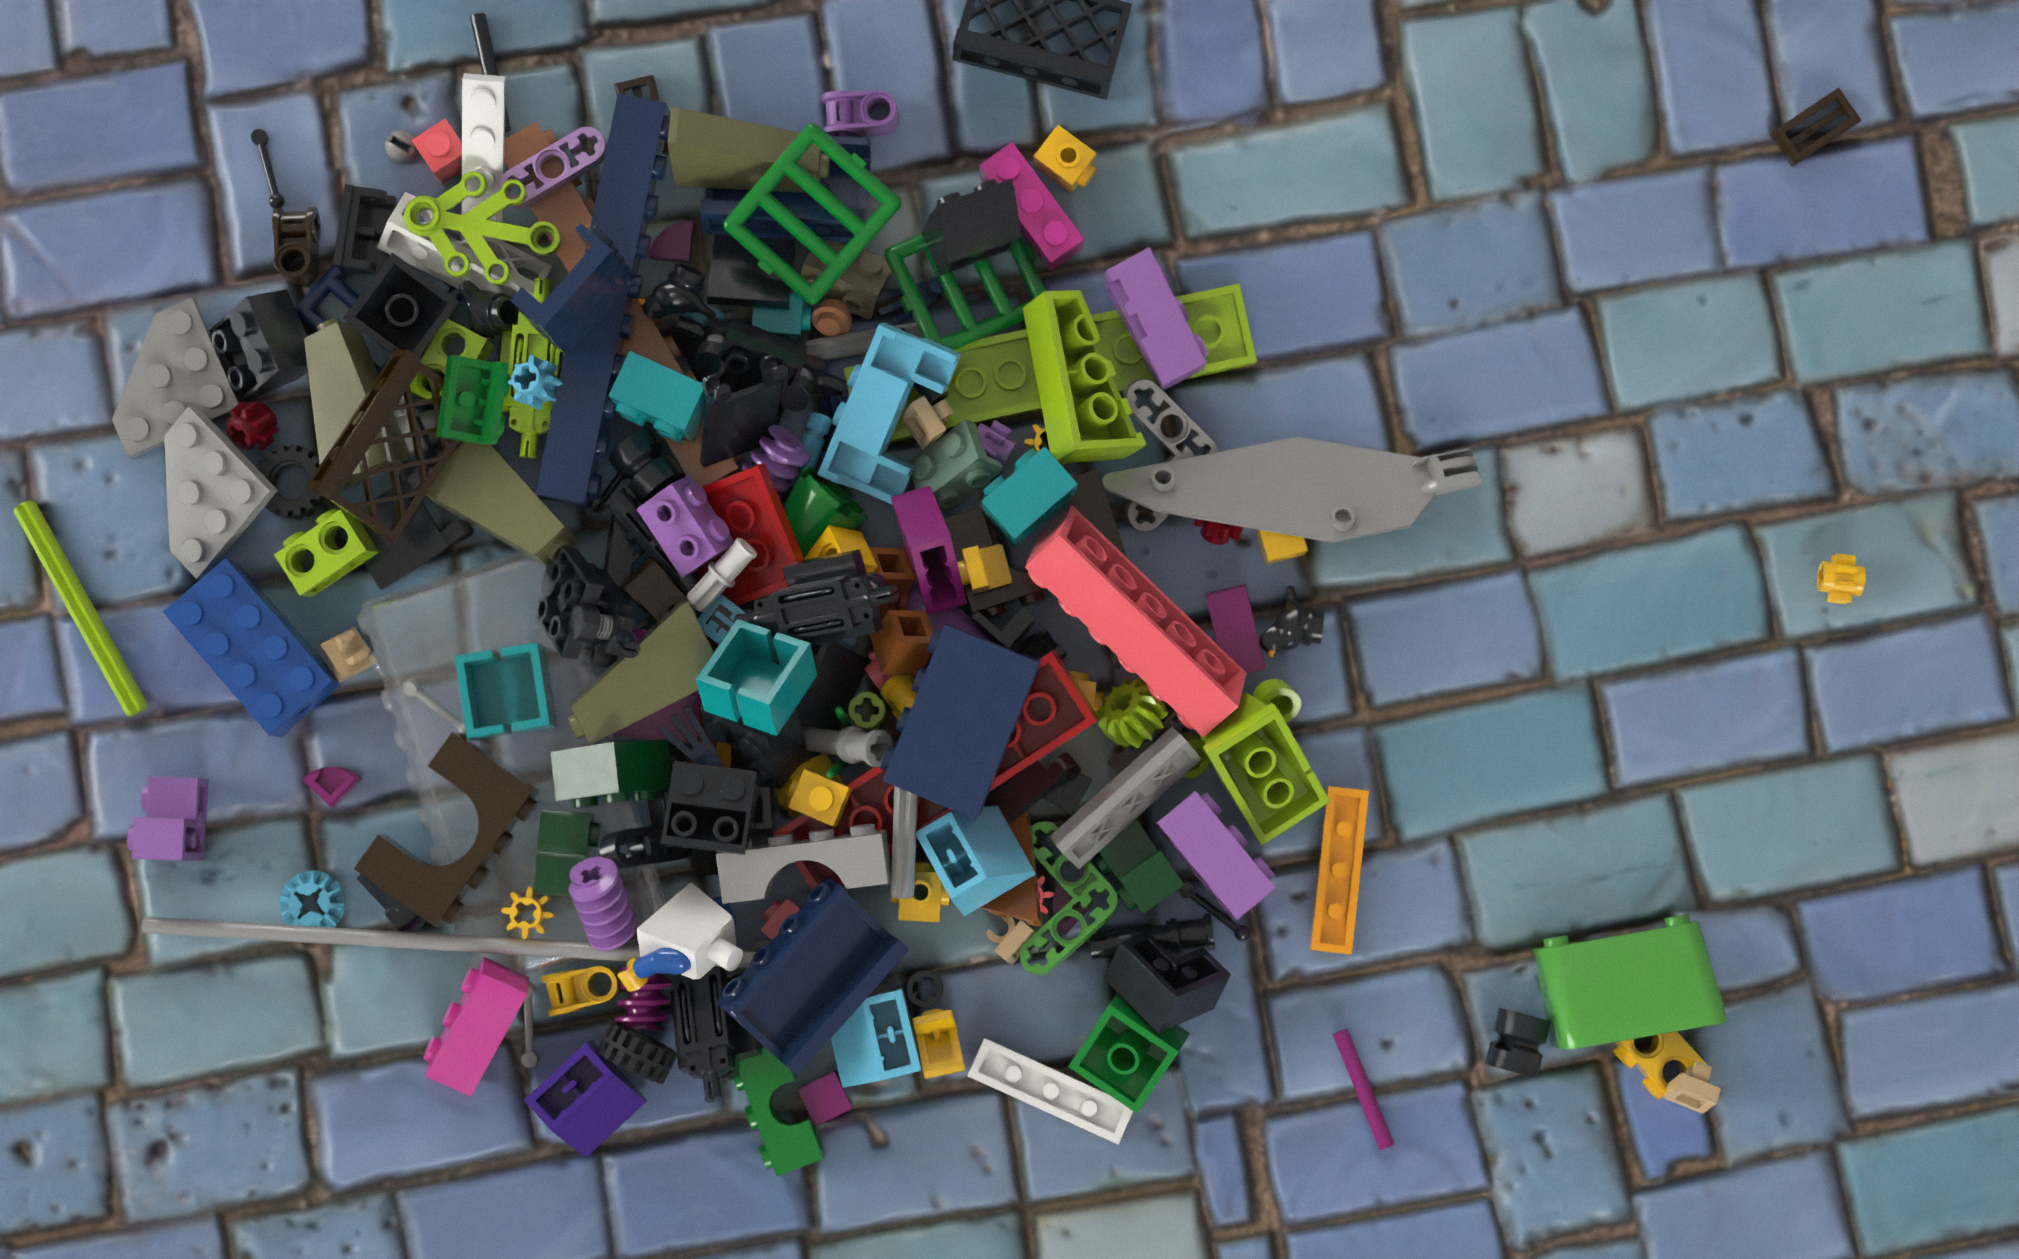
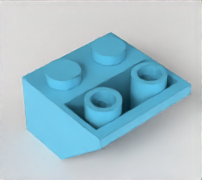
[915,806,1036,916]
[831,987,922,1088]

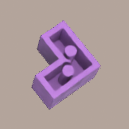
[127,777,209,861]

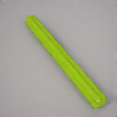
[14,500,148,717]

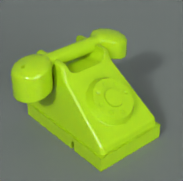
[1181,679,1330,846]

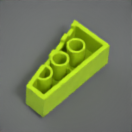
[1023,290,1147,463]

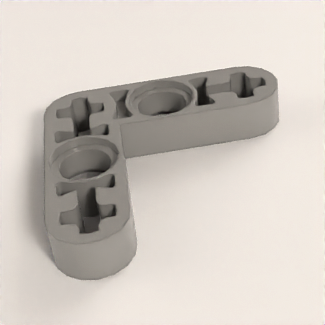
[1122,379,1218,532]

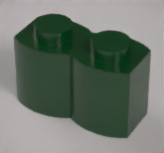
[533,809,601,896]

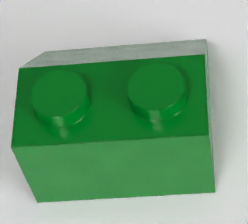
[1068,993,1190,1114]

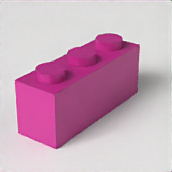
[979,142,1084,272]
[423,957,529,1097]

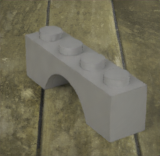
[716,824,892,904]

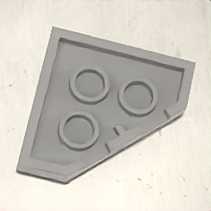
[112,298,240,459]
[164,406,278,579]

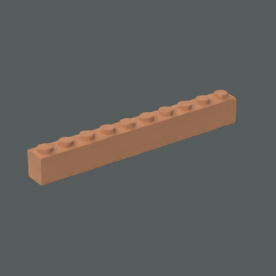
[504,121,743,487]

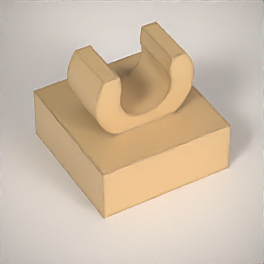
[901,396,954,450]
[317,626,376,683]
[986,916,1036,965]
[1664,1060,1721,1114]

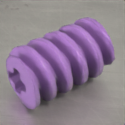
[742,425,810,501]
[568,856,638,951]

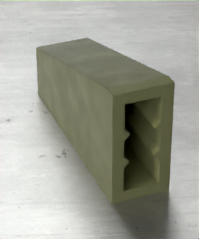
[667,107,830,193]
[304,318,411,490]
[417,442,579,567]
[566,600,714,745]

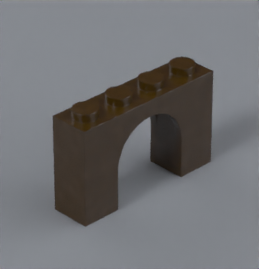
[944,469,1127,619]
[354,732,539,927]

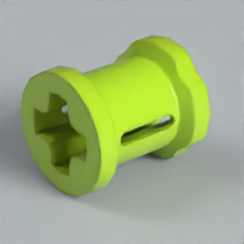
[848,691,887,730]

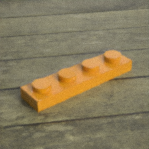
[1309,786,1369,955]

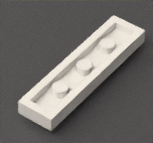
[461,73,506,223]
[967,1037,1133,1144]

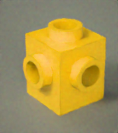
[891,863,950,922]

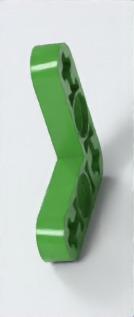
[1019,821,1119,976]

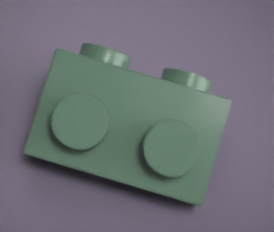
[909,419,1003,512]

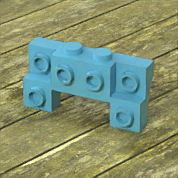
[817,322,961,505]

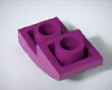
[1206,584,1266,673]

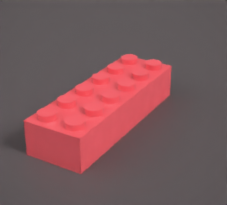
[1025,505,1247,737]

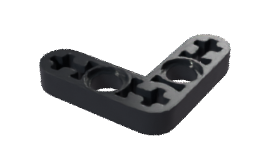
[600,742,693,869]

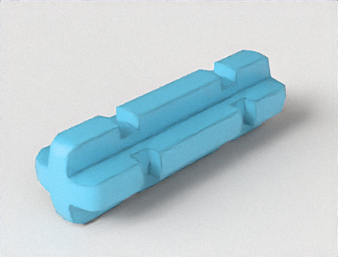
[790,412,832,488]

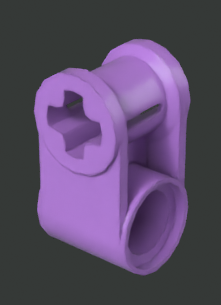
[821,90,900,137]

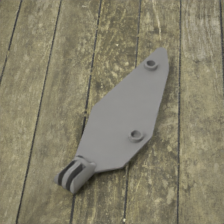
[1102,437,1483,543]

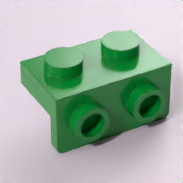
[436,355,511,445]

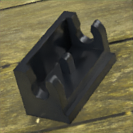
[333,184,397,276]

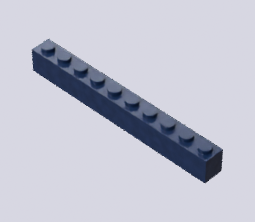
[535,94,671,508]

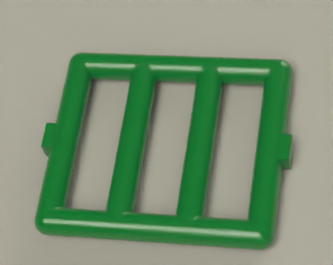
[723,123,901,304]
[884,234,1047,350]

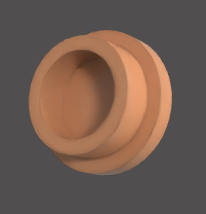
[811,299,852,337]

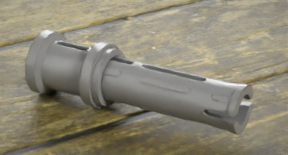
[801,725,893,767]

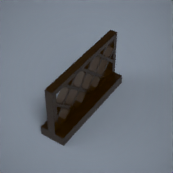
[306,349,460,543]

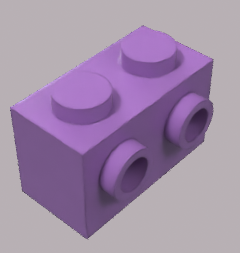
[637,475,734,578]

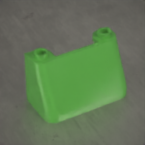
[1533,914,1727,1050]

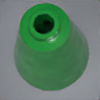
[783,466,868,558]

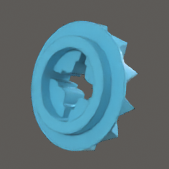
[278,871,345,927]

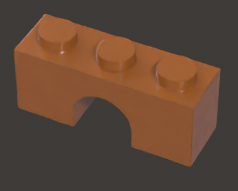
[869,547,933,675]

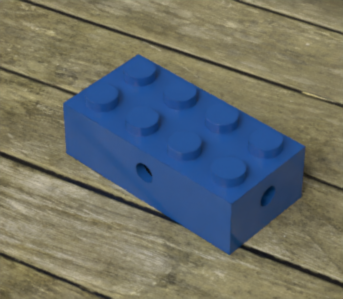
[163,558,342,738]

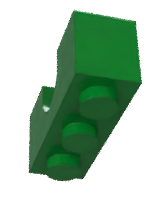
[733,1046,826,1177]

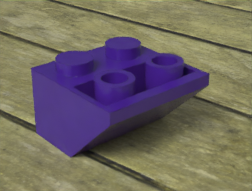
[524,1040,647,1158]

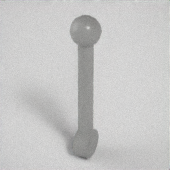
[402,678,467,739]
[521,981,539,1068]

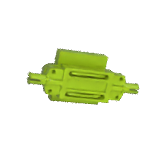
[500,278,564,459]

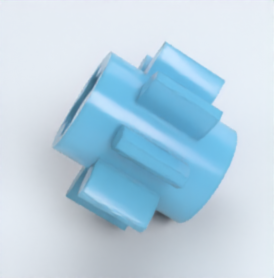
[508,355,563,410]

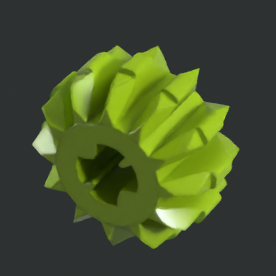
[1096,677,1169,749]

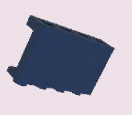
[700,135,871,242]
[511,223,633,357]
[880,623,1042,819]
[716,878,909,1076]

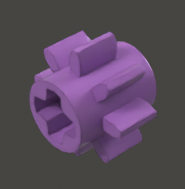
[977,420,1017,467]

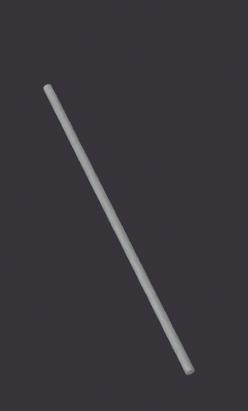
[142,917,756,968]

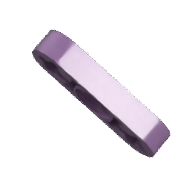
[498,127,607,209]

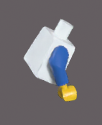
[617,883,743,992]

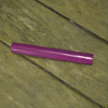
[1332,1028,1395,1150]

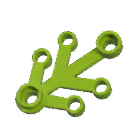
[404,171,562,286]

